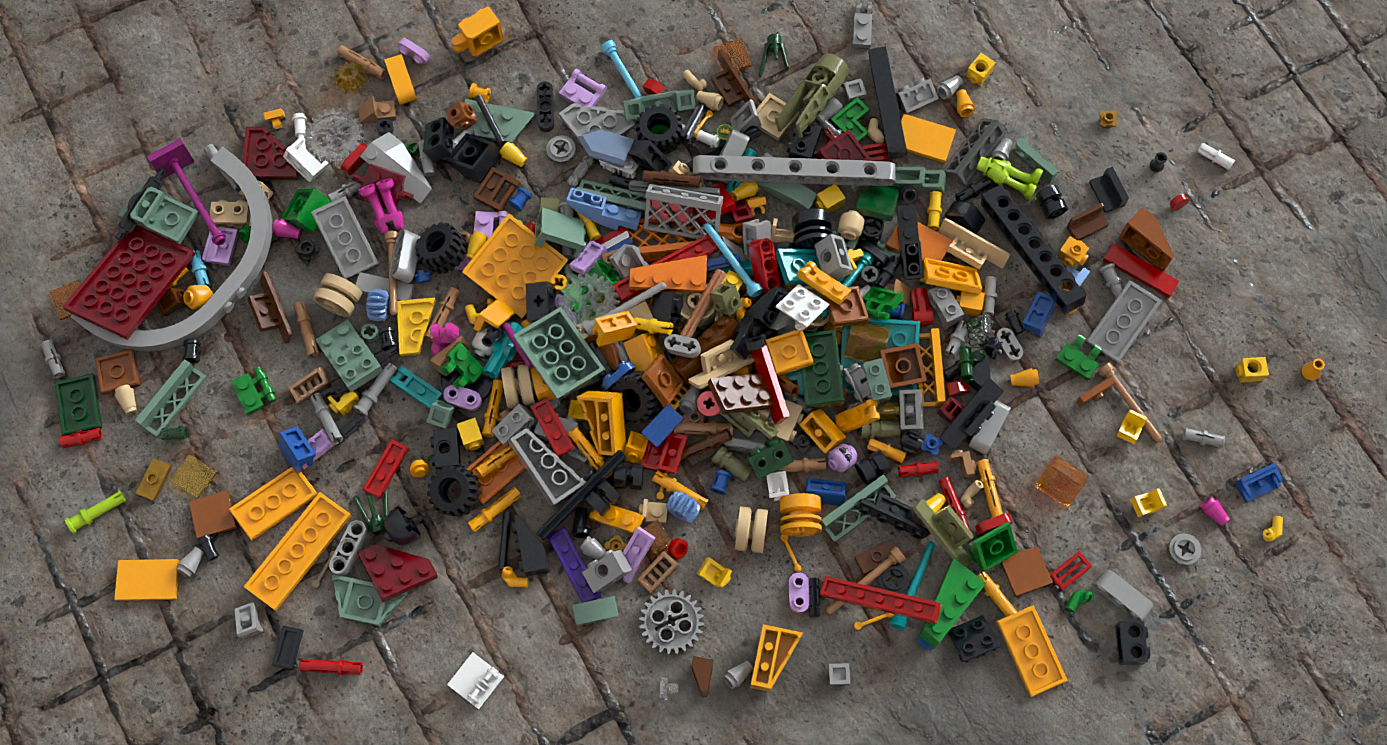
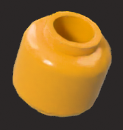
[183,285,213,310]

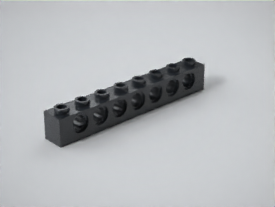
[981,185,1086,315]

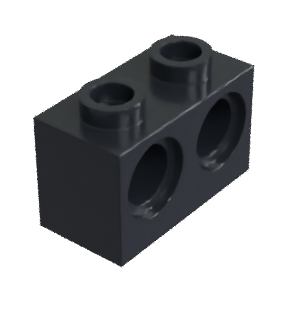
[423,117,454,162]
[627,140,672,172]
[1115,621,1150,665]

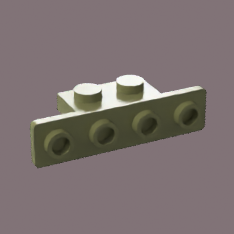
[719,411,779,439]
[913,498,974,567]

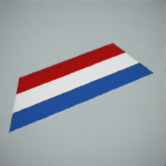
[595,226,632,260]

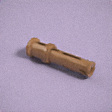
[673,421,733,438]

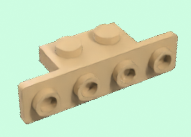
[938,218,1010,270]
[688,340,754,389]

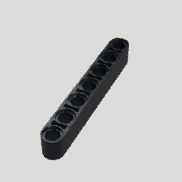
[868,46,907,158]

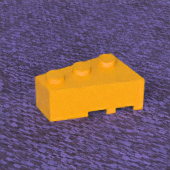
[623,332,665,372]
[577,391,626,456]

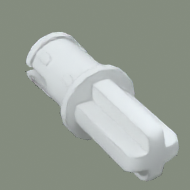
[1198,143,1235,170]

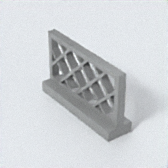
[644,184,723,239]

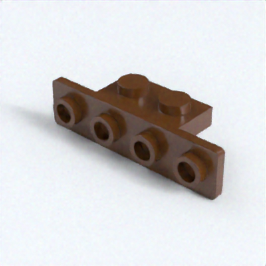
[710,48,758,109]
[248,271,293,344]

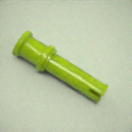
[64,491,126,534]

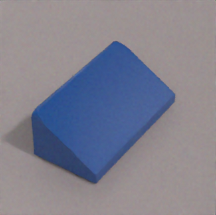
[806,478,846,506]

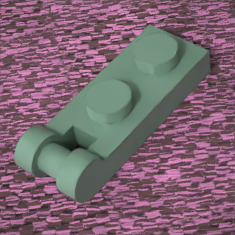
[1013,138,1058,183]

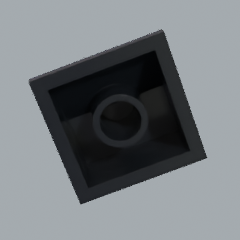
[445,133,501,184]

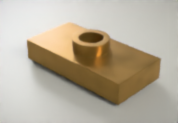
[135,458,172,502]

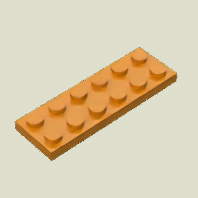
[244,492,352,611]

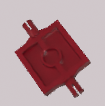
[818,127,871,173]
[352,163,414,209]

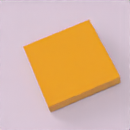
[765,330,814,376]

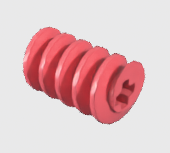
[697,391,721,417]

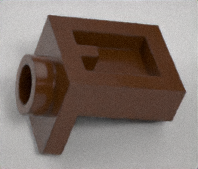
[157,287,188,317]

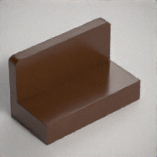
[1066,203,1109,240]

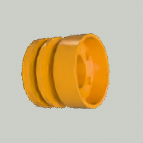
[779,493,822,537]

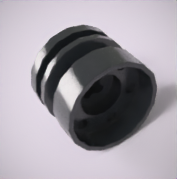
[792,208,833,249]

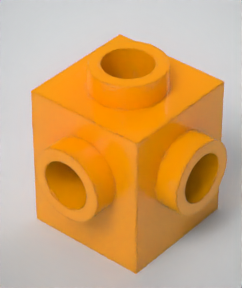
[1057,236,1089,269]

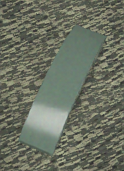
[623,90,696,120]

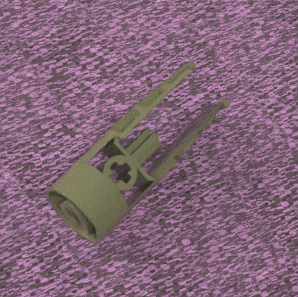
[775,53,849,137]

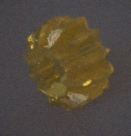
[334,61,365,92]

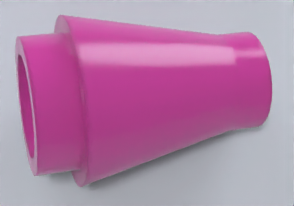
[272,219,301,239]
[1200,496,1230,526]

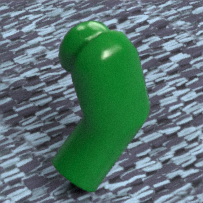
[1065,590,1094,613]

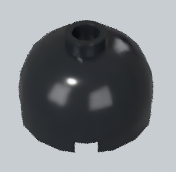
[383,505,421,546]

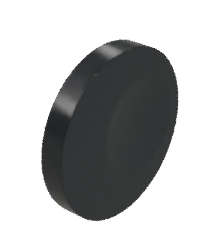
[438,352,494,403]

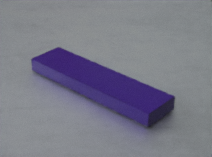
[547,527,601,602]

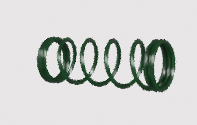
[966,318,986,361]

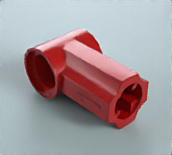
[910,288,933,326]

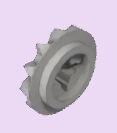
[546,135,576,164]
[1168,533,1201,565]

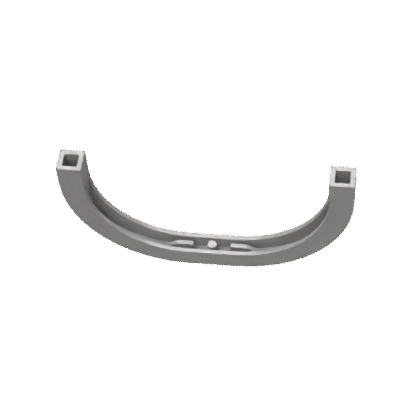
[70,146,272,352]

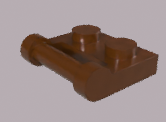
[473,167,521,212]

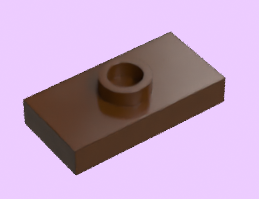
[854,540,894,575]

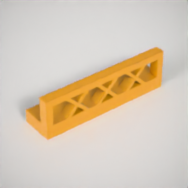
[918,328,946,408]

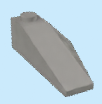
[360,132,433,204]

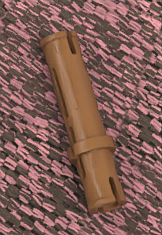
[337,45,387,80]
[425,287,461,341]
[293,301,320,358]
[773,457,826,473]

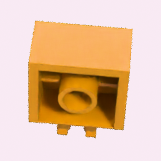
[451,6,504,56]

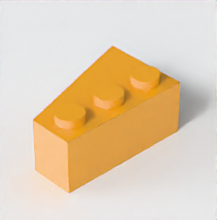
[750,624,803,692]

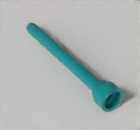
[820,252,874,317]
[890,541,935,631]

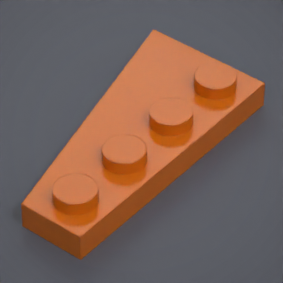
[629,255,707,293]

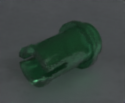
[160,425,188,441]

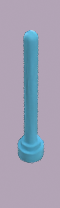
[601,40,643,98]
[704,223,763,299]

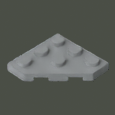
[559,103,635,147]

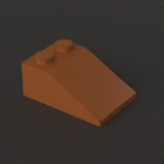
[1119,208,1174,272]

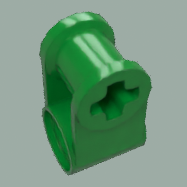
[587,259,622,294]

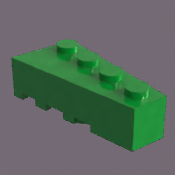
[918,558,986,649]

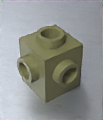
[710,283,742,315]

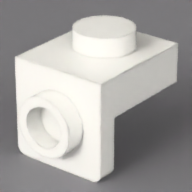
[766,471,789,501]

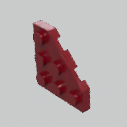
[242,127,298,180]
[357,544,438,603]

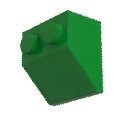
[280,188,331,232]
[968,522,1018,572]

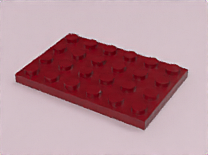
[63,225,195,340]

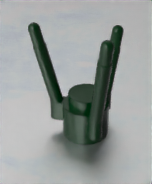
[759,34,789,77]
[353,492,388,534]

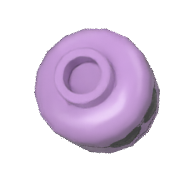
[828,443,857,473]

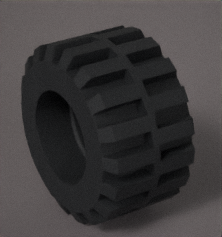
[636,104,683,154]
[415,222,468,274]
[612,371,663,424]
[427,466,482,517]

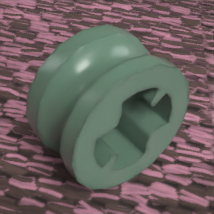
[361,323,379,343]

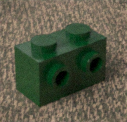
[746,438,794,480]

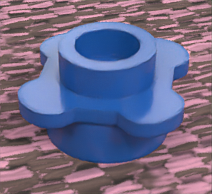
[413,269,432,283]
[921,433,943,455]

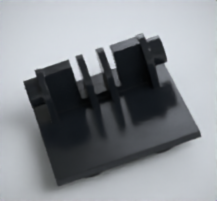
[948,615,1001,663]

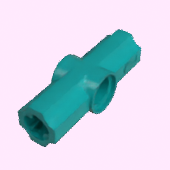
[483,322,524,379]

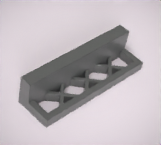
[943,118,1006,186]

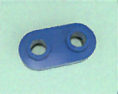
[601,361,635,392]

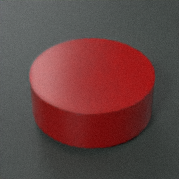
[1169,194,1189,211]
[668,538,688,559]

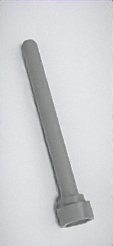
[582,282,666,337]

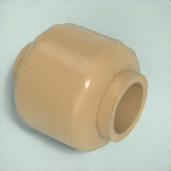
[838,210,864,240]

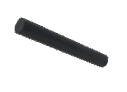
[475,95,505,145]
[498,511,511,571]

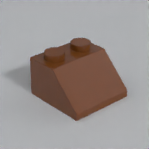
[880,343,927,389]

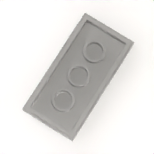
[311,196,379,279]
[1086,280,1162,363]

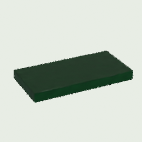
[801,329,845,409]

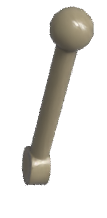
[312,551,335,588]

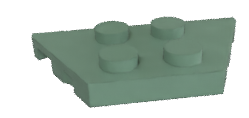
[465,99,534,144]
[332,574,408,626]

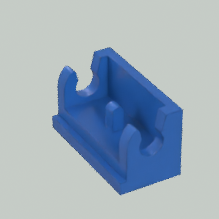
[1023,291,1056,338]
[642,405,684,447]
[278,426,316,474]
[1235,463,1283,503]

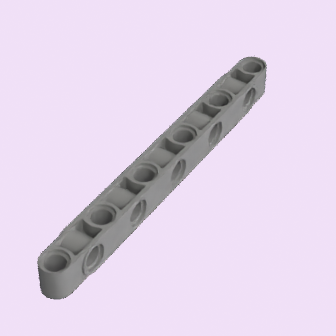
[692,155,896,186]

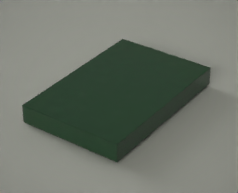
[856,185,900,222]
[54,373,103,436]

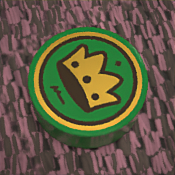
[716,124,733,143]

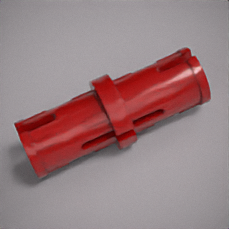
[59,428,102,449]
[898,461,939,478]

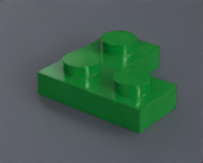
[830,97,870,143]

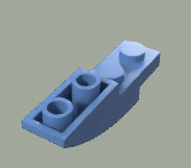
[566,188,641,230]

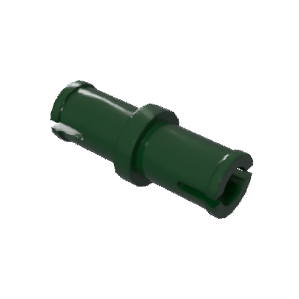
[958,346,974,383]

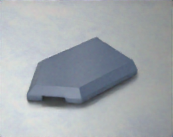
[577,129,635,167]

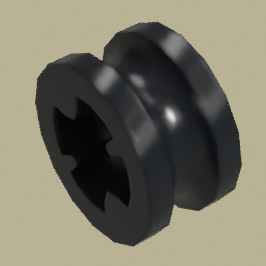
[377,118,394,136]

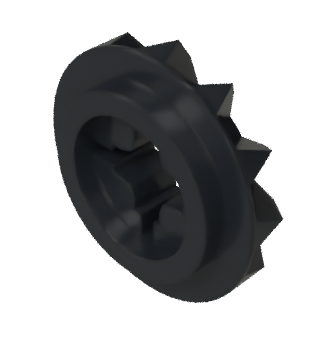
[878,563,910,593]

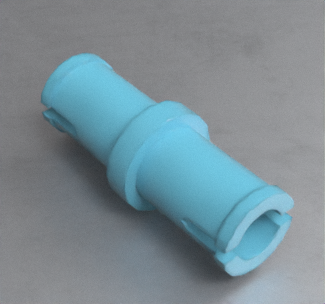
[191,250,210,287]

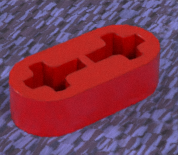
[341,144,367,175]
[975,513,1013,537]

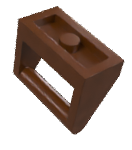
[692,656,713,698]

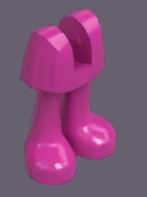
[358,178,404,236]
[429,322,460,356]

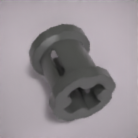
[858,266,878,286]

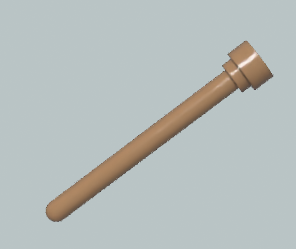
[384,231,398,315]
[1098,362,1162,442]
[826,546,906,615]

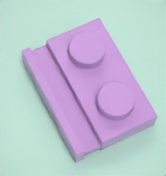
[202,227,239,266]

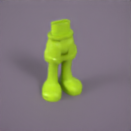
[976,156,1043,200]

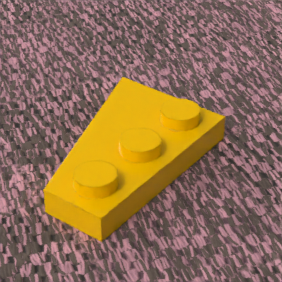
[397,297,436,357]

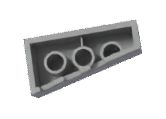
[507,428,586,506]

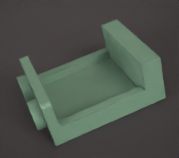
[535,207,586,258]
[862,358,892,404]

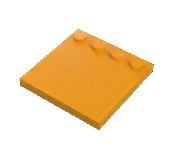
[462,214,568,319]

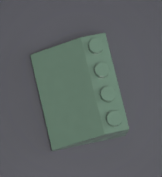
[513,307,605,399]

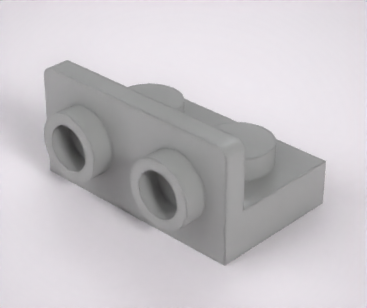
[896,77,939,113]
[609,244,648,280]

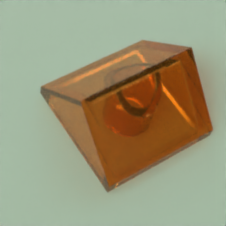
[843,323,890,362]
[1035,455,1089,508]

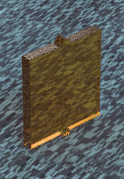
[714,38,752,71]
[50,280,81,321]

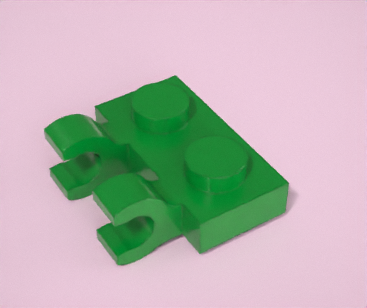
[1055,334,1102,381]
[440,342,484,389]

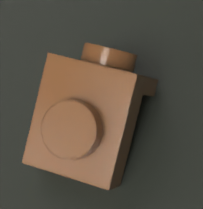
[948,450,976,480]

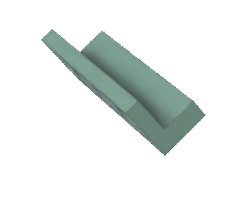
[576,179,652,217]
[135,359,208,438]
[820,474,897,543]

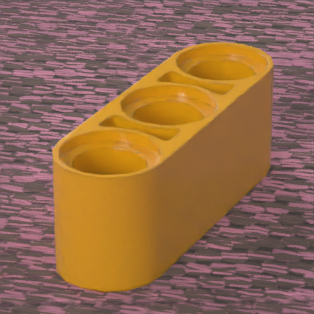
[384,54,417,105]

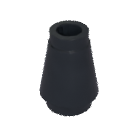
[572,507,591,538]

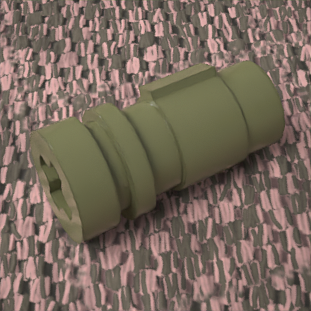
[859,421,901,439]
[712,446,753,482]

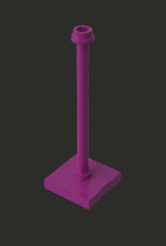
[147,138,226,246]

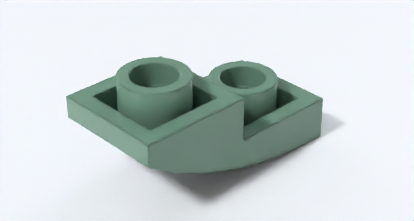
[572,596,618,625]

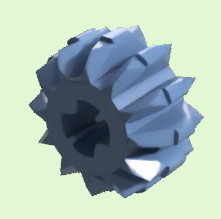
[366,289,389,321]
[666,492,701,523]

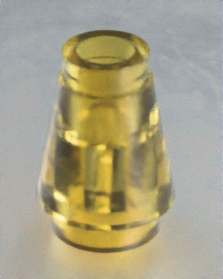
[876,400,900,420]

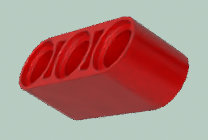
[749,238,780,294]

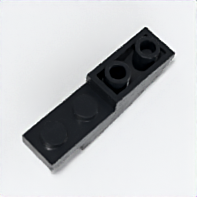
[896,205,924,280]
[730,286,787,360]

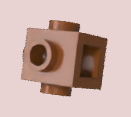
[446,101,478,130]

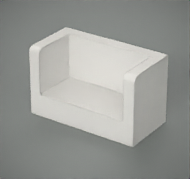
[283,137,328,183]

